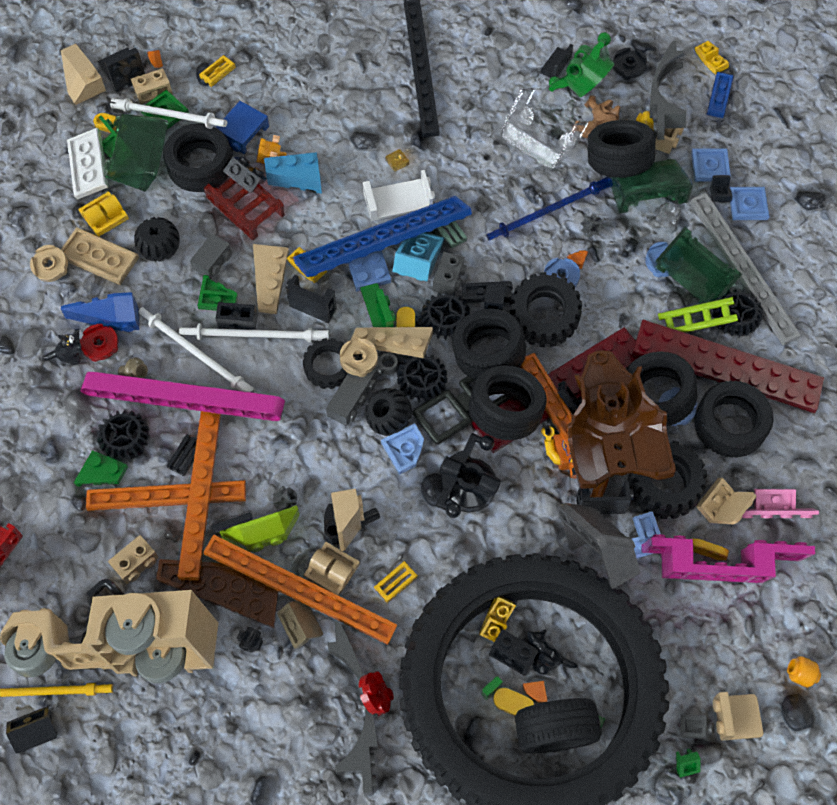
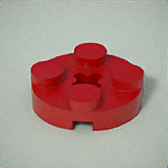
[80,324,119,362]
[358,671,394,716]

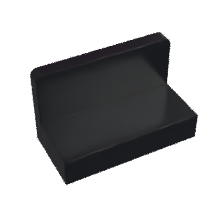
[541,44,574,78]
[6,706,57,754]

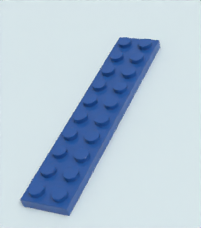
[293,196,472,277]

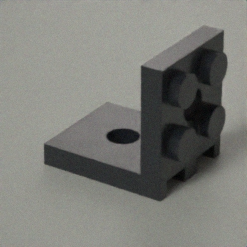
[98,47,145,93]

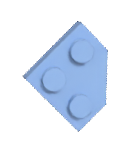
[381,423,424,475]

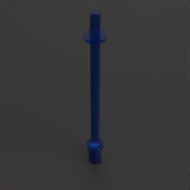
[486,176,613,241]

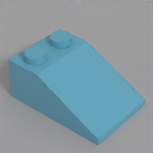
[392,232,444,281]

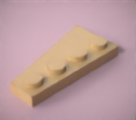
[253,244,289,314]
[351,327,433,358]

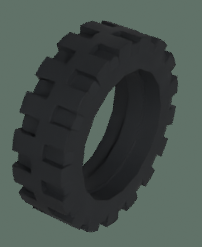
[303,338,348,389]

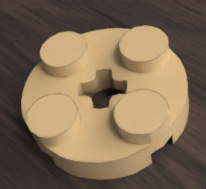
[30,245,68,282]
[340,338,378,377]

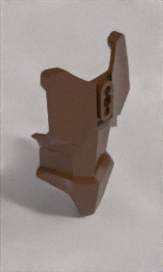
[567,350,676,489]

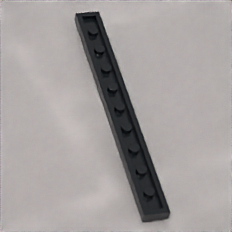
[404,0,439,138]

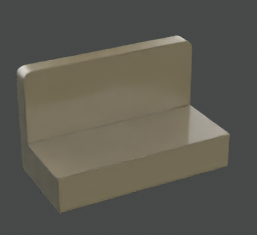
[277,601,323,649]

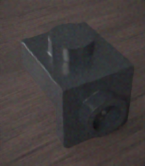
[710,175,732,203]

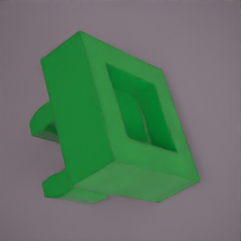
[676,749,701,778]

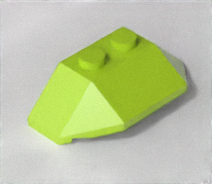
[220,505,300,552]

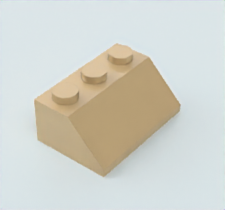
[331,488,364,551]

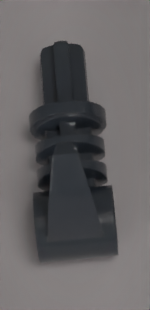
[324,503,380,544]

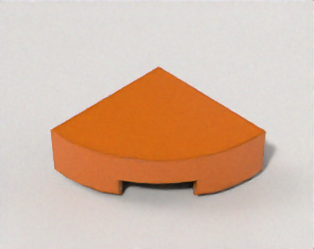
[147,50,163,68]
[567,250,588,269]
[523,681,548,703]

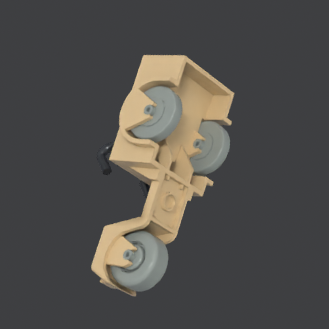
[0,579,218,683]

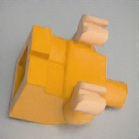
[256,135,287,164]

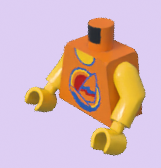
[541,426,577,479]

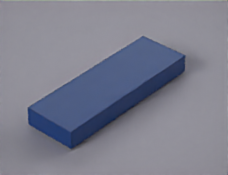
[706,72,734,118]

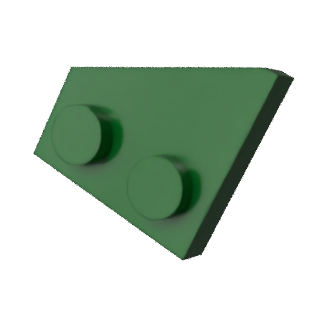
[197,275,238,311]
[74,450,128,486]

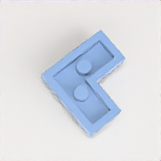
[632,511,661,559]

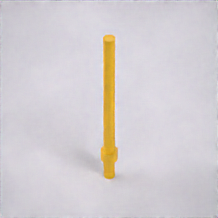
[0,683,113,697]

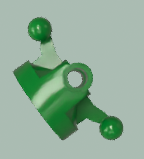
[549,32,614,97]

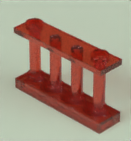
[204,178,285,241]

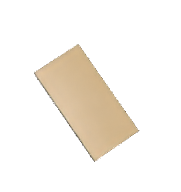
[61,227,139,286]

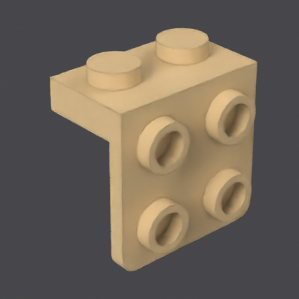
[696,478,756,525]
[713,692,763,741]

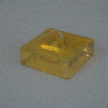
[385,149,409,172]

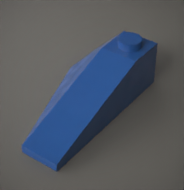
[61,292,140,332]

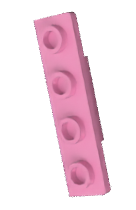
[742,489,819,518]

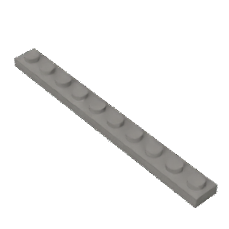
[690,193,801,346]

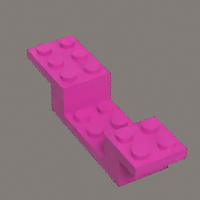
[642,534,815,583]

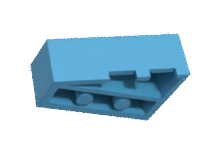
[264,152,322,194]

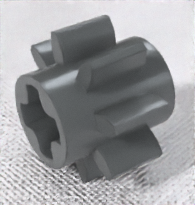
[580,214,604,237]
[273,486,297,511]

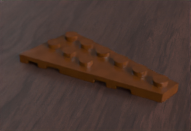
[156,559,279,629]

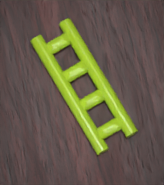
[658,297,738,333]

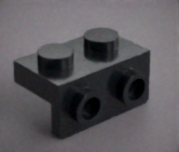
[224,156,267,193]

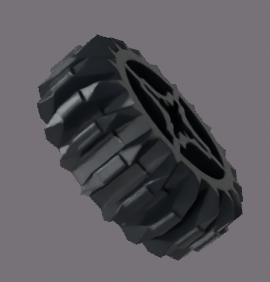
[712,289,763,337]
[421,291,470,340]
[397,353,448,402]
[96,409,150,461]

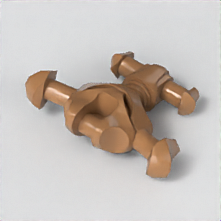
[572,95,627,139]

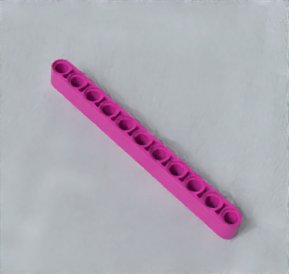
[81,372,285,421]

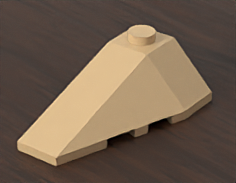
[61,44,106,105]

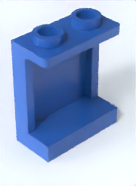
[216,101,269,154]

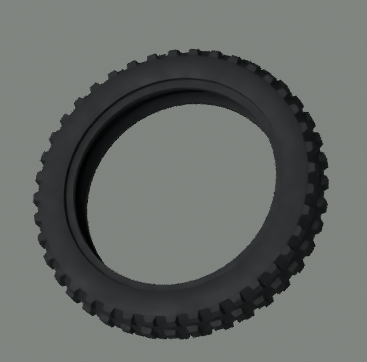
[399,553,670,805]

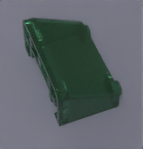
[104,114,168,192]
[609,159,693,214]
[655,227,742,304]

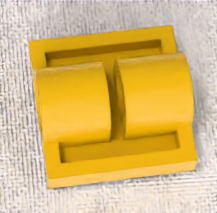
[78,191,129,237]

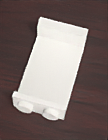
[362,170,435,221]

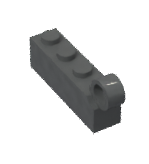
[326,353,398,426]

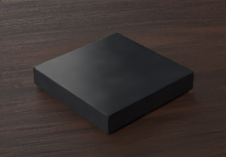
[212,510,253,533]

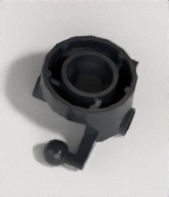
[435,433,501,518]

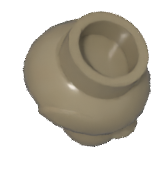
[118,358,148,378]

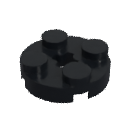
[613,48,647,80]

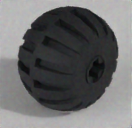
[134,217,180,262]
[365,388,412,436]

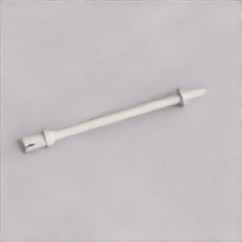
[110,98,227,129]
[138,307,256,393]
[179,323,329,343]

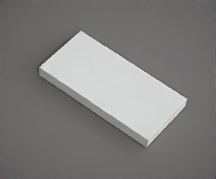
[67,128,108,200]

